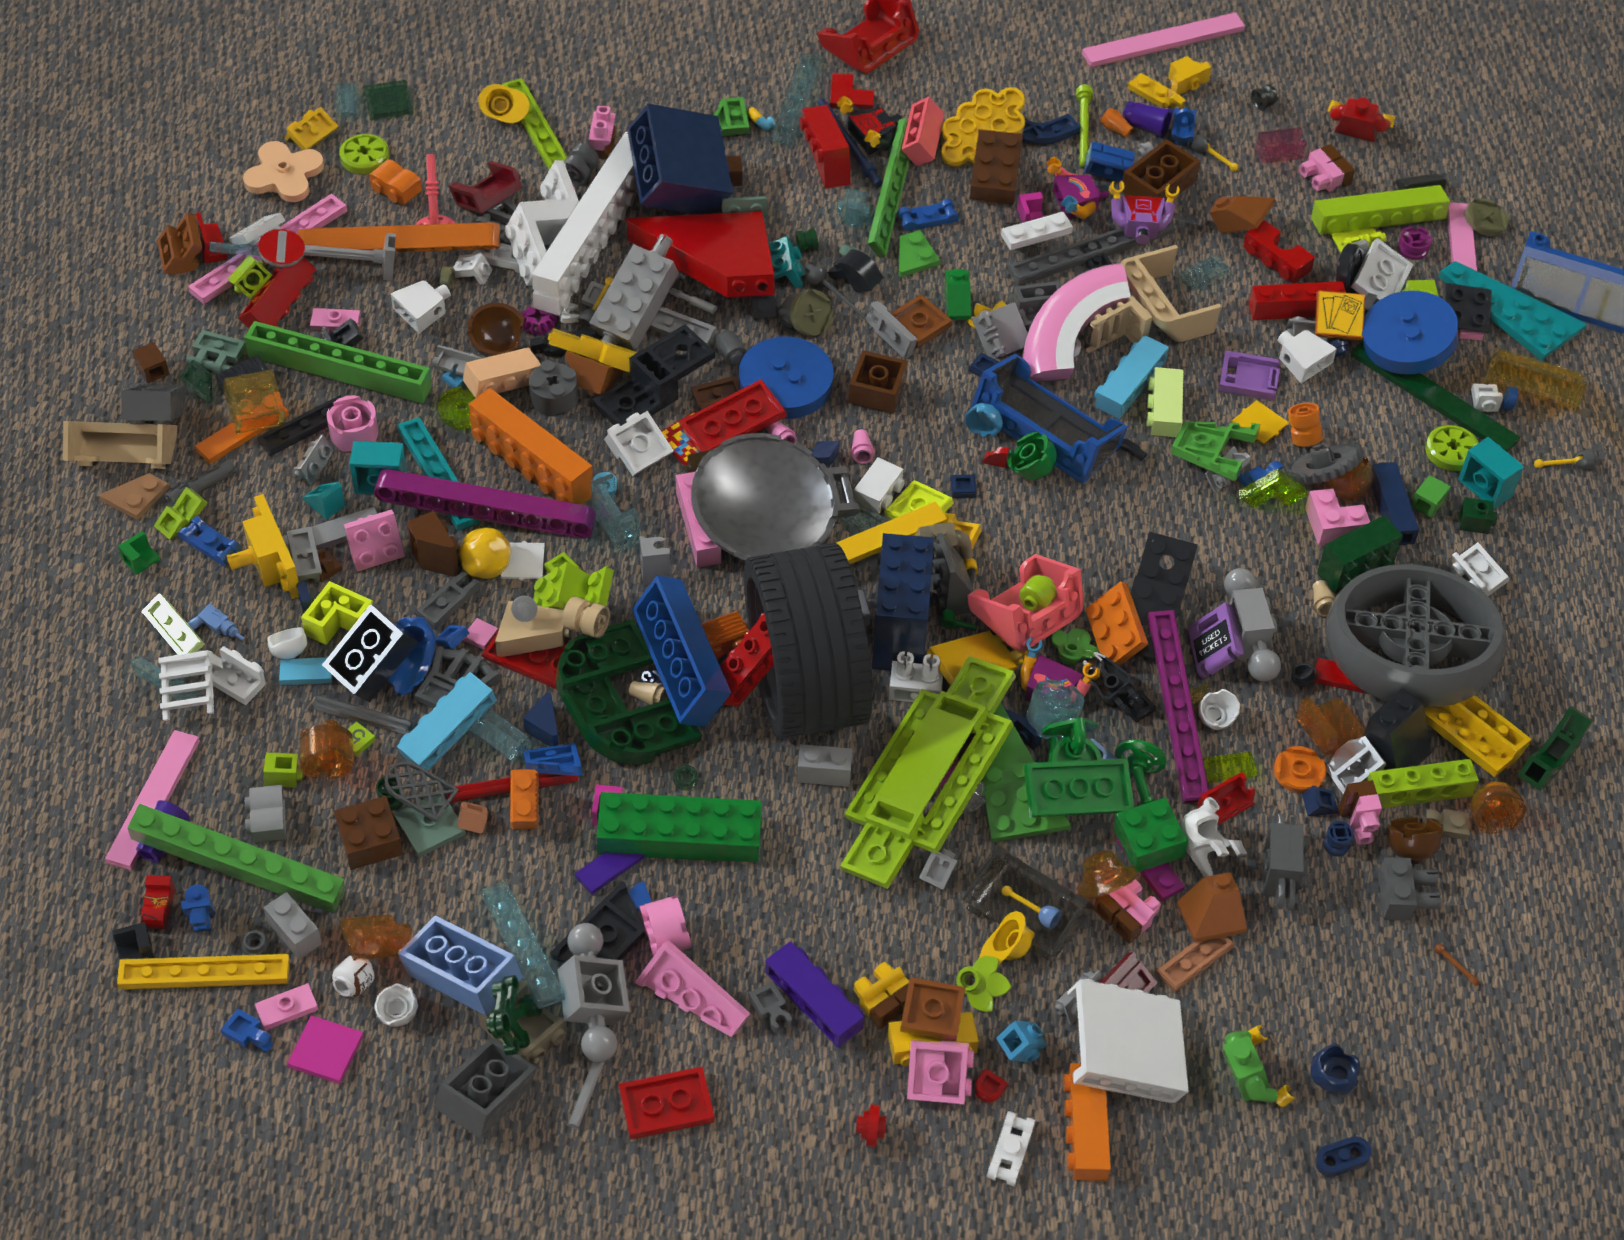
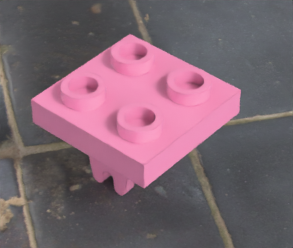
[343,510,405,572]

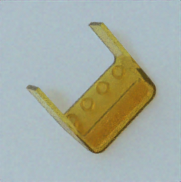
[1483,348,1587,412]

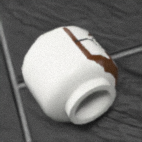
[332,955,374,997]

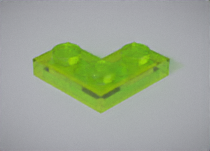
[1238,468,1308,507]

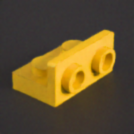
[284,106,338,150]

